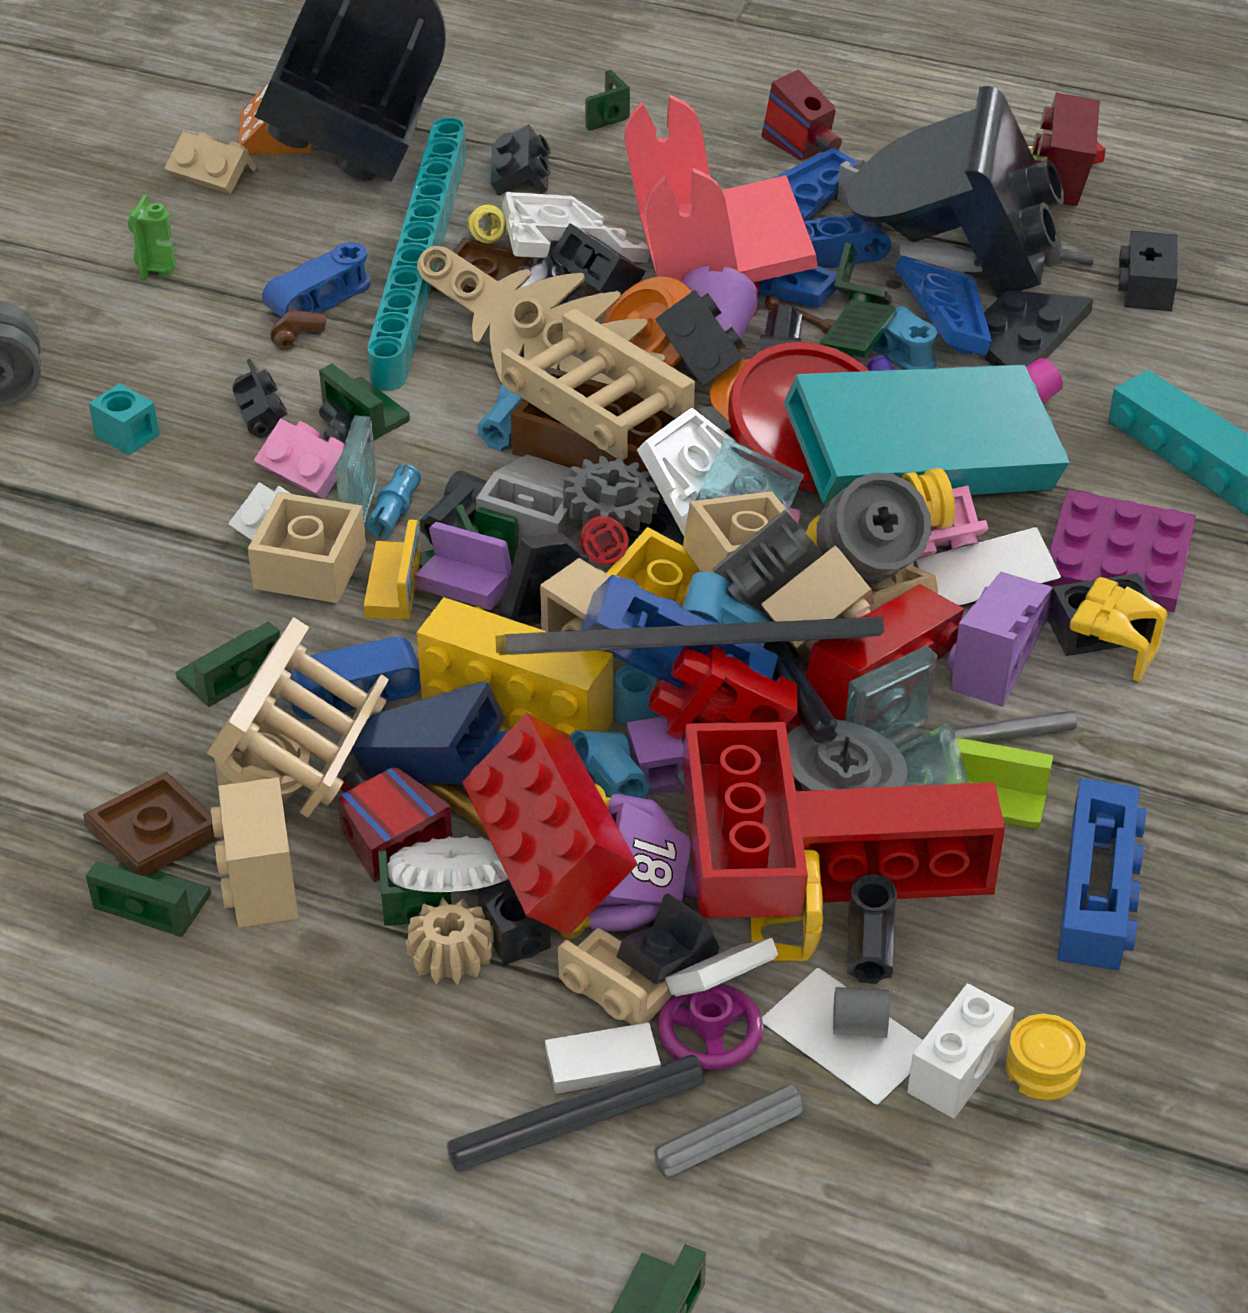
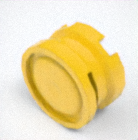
[901,467,955,530]
[1005,1014,1086,1101]

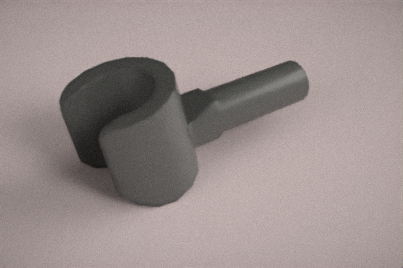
[1044,237,1094,266]

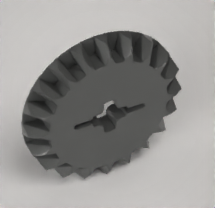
[787,720,908,791]

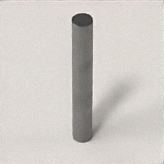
[935,710,1077,750]

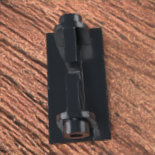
[232,359,288,437]

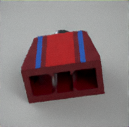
[761,69,842,160]
[338,768,452,883]

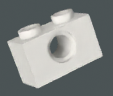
[907,983,1014,1119]

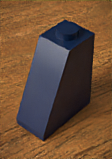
[352,682,505,784]

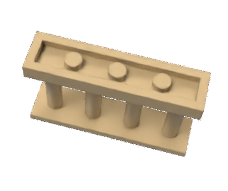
[501,308,695,460]
[207,617,389,818]

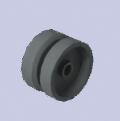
[0,301,41,407]
[817,473,931,584]

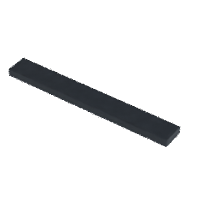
[495,617,884,655]

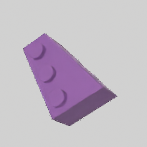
[947,571,1053,707]

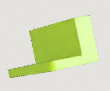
[948,737,1053,829]

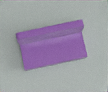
[415,522,512,610]

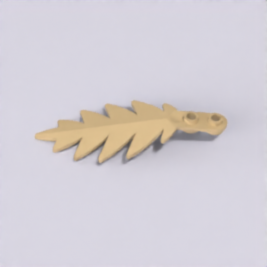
[417,246,665,384]

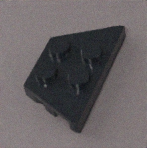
[984,290,1093,367]

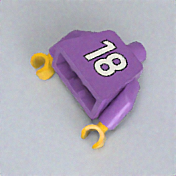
[558,784,697,939]

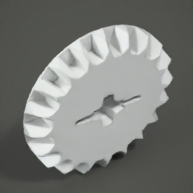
[387,836,509,892]

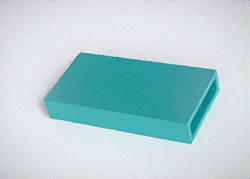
[783,365,1070,504]

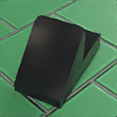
[616,893,720,984]

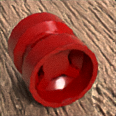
[580,516,629,564]

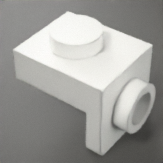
[228,482,291,541]

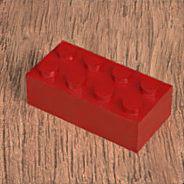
[462,713,638,935]
[682,722,808,918]
[796,782,1005,903]

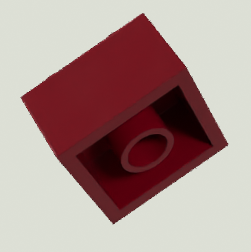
[1032,92,1100,206]

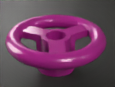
[658,984,763,1071]

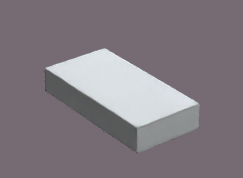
[665,938,778,996]
[545,1022,661,1094]

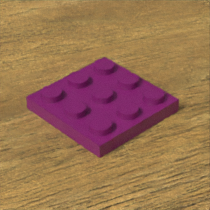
[1042,490,1196,613]

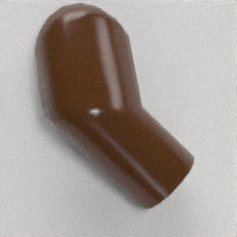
[271,310,326,350]

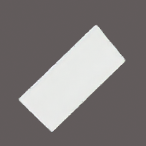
[916,527,1061,605]
[762,968,923,1105]

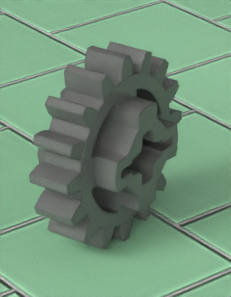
[563,456,659,532]

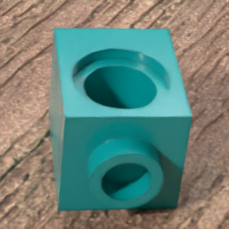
[88,383,160,455]

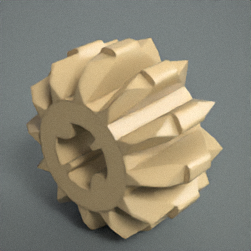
[406,897,494,986]

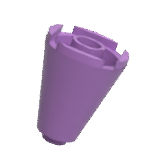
[682,266,758,377]

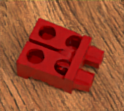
[648,645,797,740]

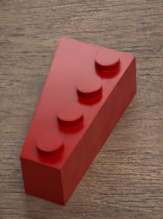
[796,584,964,726]

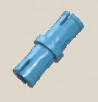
[365,464,422,539]

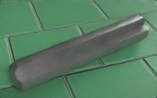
[654,1084,803,1177]

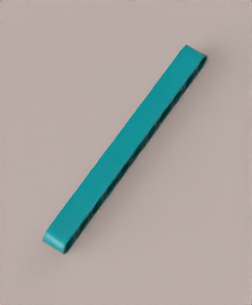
[367,117,466,391]

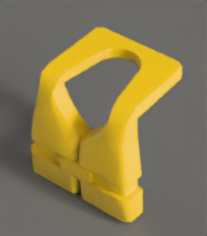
[1069,577,1167,682]
[750,850,823,962]

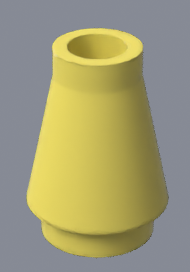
[467,205,506,243]

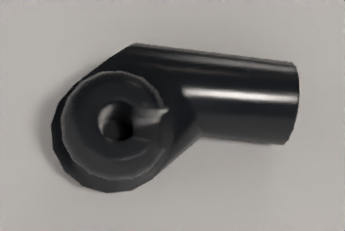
[319,400,357,443]

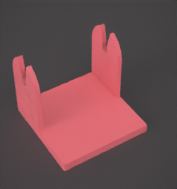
[624,94,818,282]

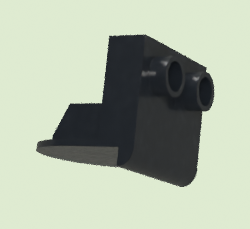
[254,0,446,182]
[847,86,1064,298]

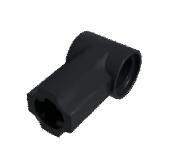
[758,304,802,353]
[420,470,487,545]
[847,874,897,984]

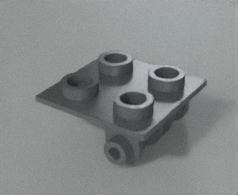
[712,509,824,615]

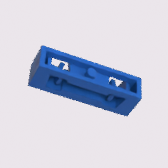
[581,574,778,688]
[1057,778,1147,970]

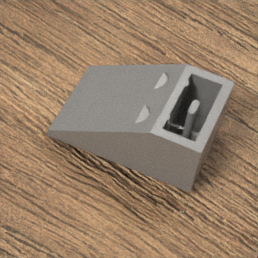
[476,454,583,545]

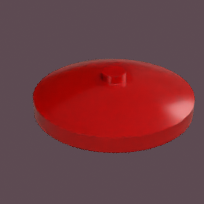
[728,342,870,492]

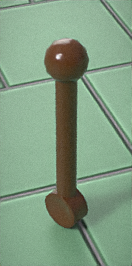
[765,295,835,334]

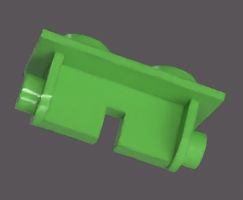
[128,194,177,281]

